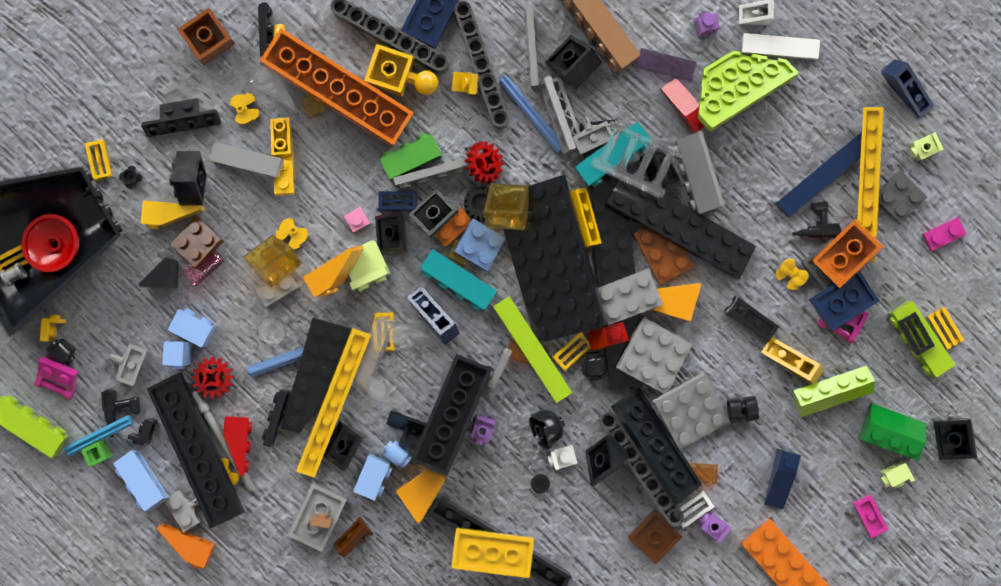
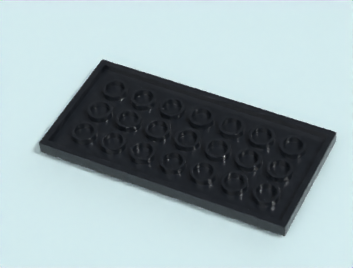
[496,175,608,343]

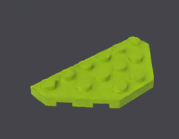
[698,51,799,132]

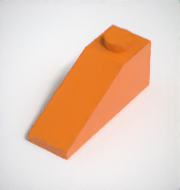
[157,523,216,569]

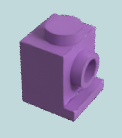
[693,12,720,37]
[470,414,496,445]
[699,511,731,543]

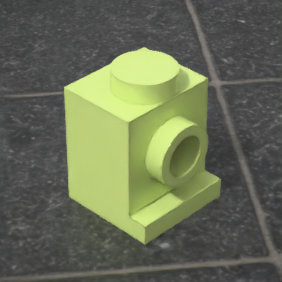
[909,132,944,161]
[880,461,915,488]

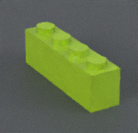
[888,301,955,378]
[793,366,875,417]
[0,395,70,458]

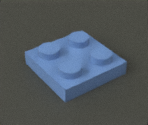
[454,219,505,271]

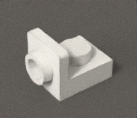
[548,444,578,471]

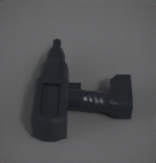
[792,202,841,238]
[101,389,140,437]

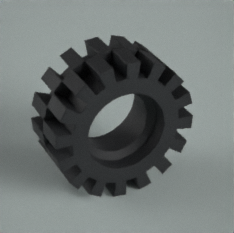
[463,186,498,222]

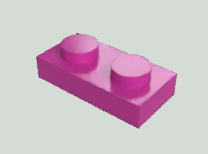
[922,217,966,251]
[852,494,889,538]

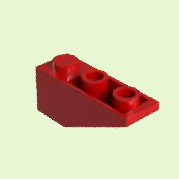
[223,416,252,476]

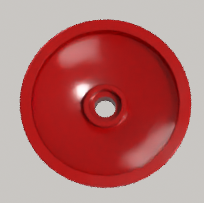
[21,214,79,272]

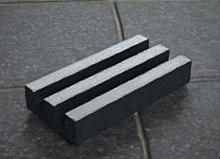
[897,312,935,355]

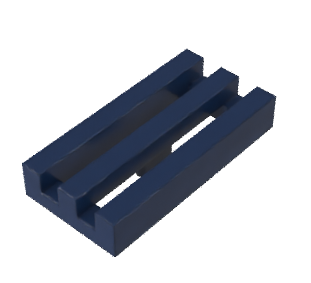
[378,191,417,211]

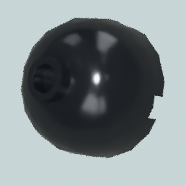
[529,410,565,450]

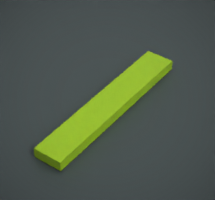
[493,296,573,403]

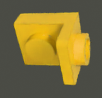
[451,72,478,94]
[40,314,66,342]

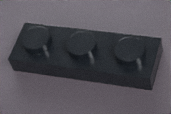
[262,389,290,447]

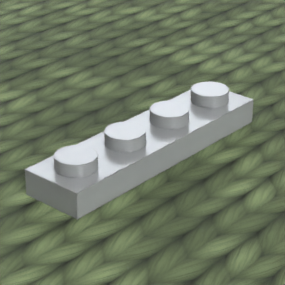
[393,158,468,189]

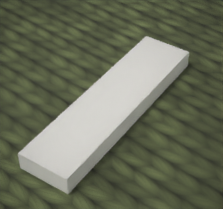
[741,33,820,60]

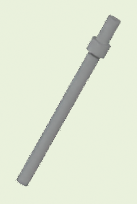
[191,390,256,492]

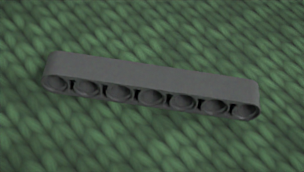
[331,0,449,74]
[454,1,508,129]
[599,412,684,526]

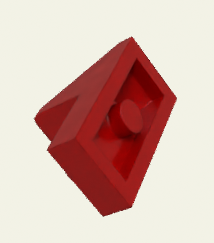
[587,322,629,351]

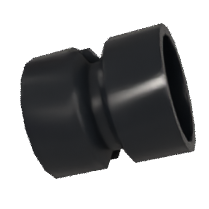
[727,396,759,424]

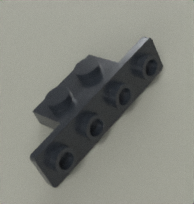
[141,98,221,137]
[387,411,427,451]

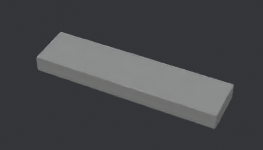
[525,9,539,89]
[209,142,284,178]

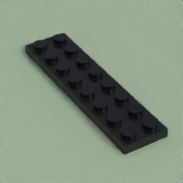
[605,171,756,280]
[147,372,245,529]

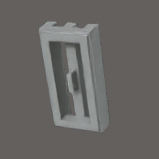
[487,348,512,389]

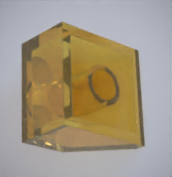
[483,184,529,230]
[243,234,301,288]

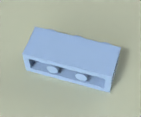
[113,450,170,512]

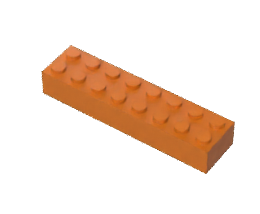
[260,28,414,148]

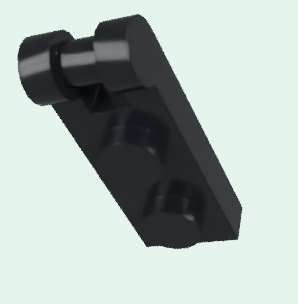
[258,2,273,57]
[724,295,780,342]

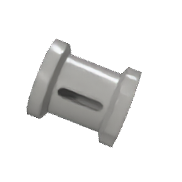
[0,263,27,286]

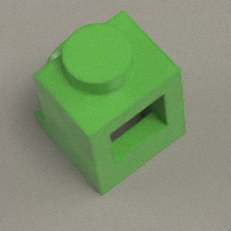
[81,440,113,467]

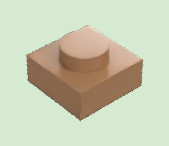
[310,513,333,528]

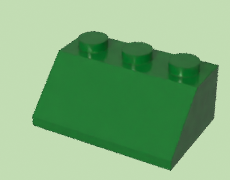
[858,403,926,461]

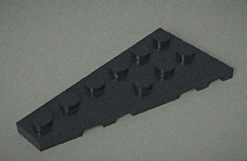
[281,317,368,433]

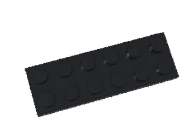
[610,387,702,505]

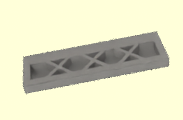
[539,76,580,155]

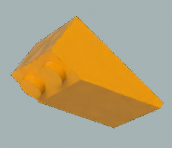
[303,245,364,298]

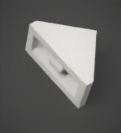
[739,0,774,25]

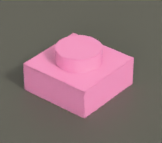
[344,207,370,233]

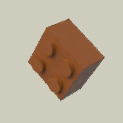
[177,8,235,65]

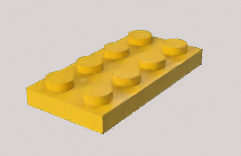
[451,528,534,578]

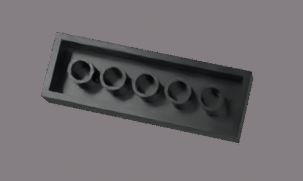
[410,354,492,479]

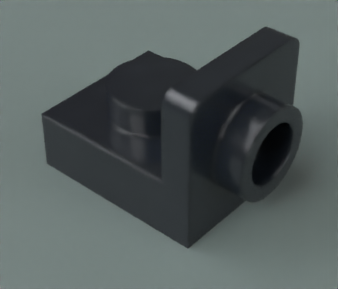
[128,418,157,446]

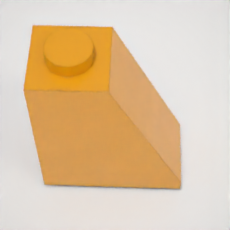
[651,283,702,321]
[396,470,446,523]

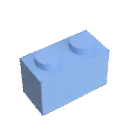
[168,308,216,348]
[162,341,193,370]
[353,454,392,501]

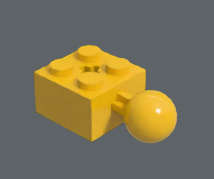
[364,44,438,97]

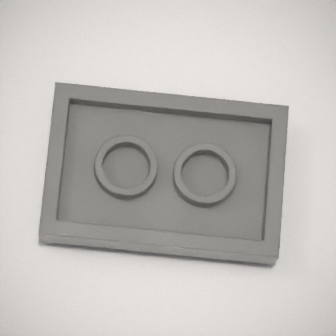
[598,268,663,325]
[287,482,347,552]

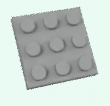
[616,317,692,394]
[653,373,729,450]

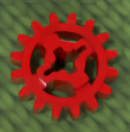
[464,141,504,184]
[191,356,235,398]

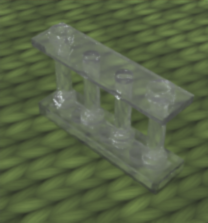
[590,120,682,199]

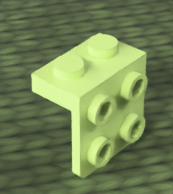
[349,240,391,292]

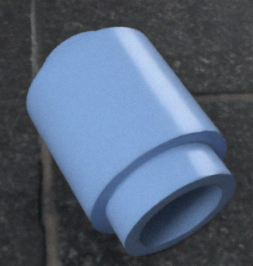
[383,440,412,468]

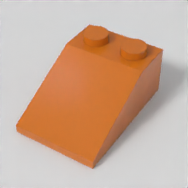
[812,219,885,288]

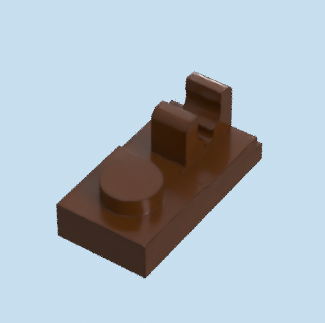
[333,517,373,558]

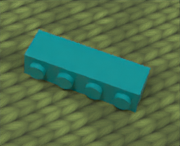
[574,121,651,188]
[420,249,497,311]

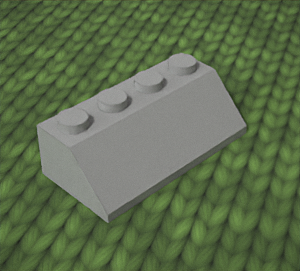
[673,131,725,214]

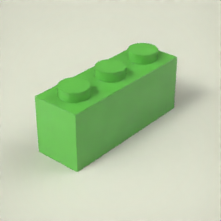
[380,133,442,181]

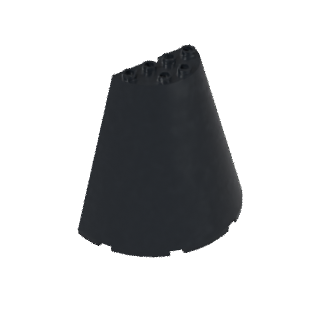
[0,166,123,337]

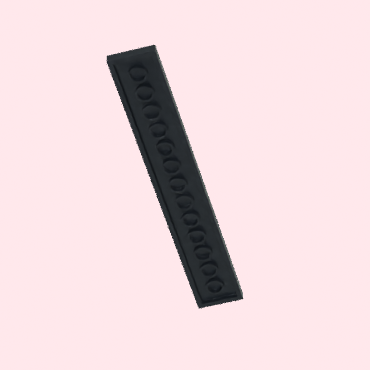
[579,119,645,389]

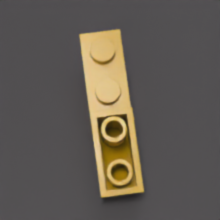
[270,117,295,196]

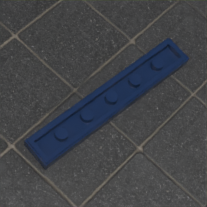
[776,131,862,217]

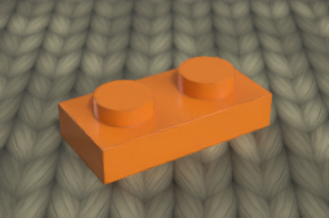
[435,208,471,247]

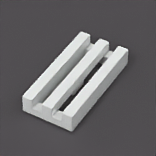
[672,491,714,529]

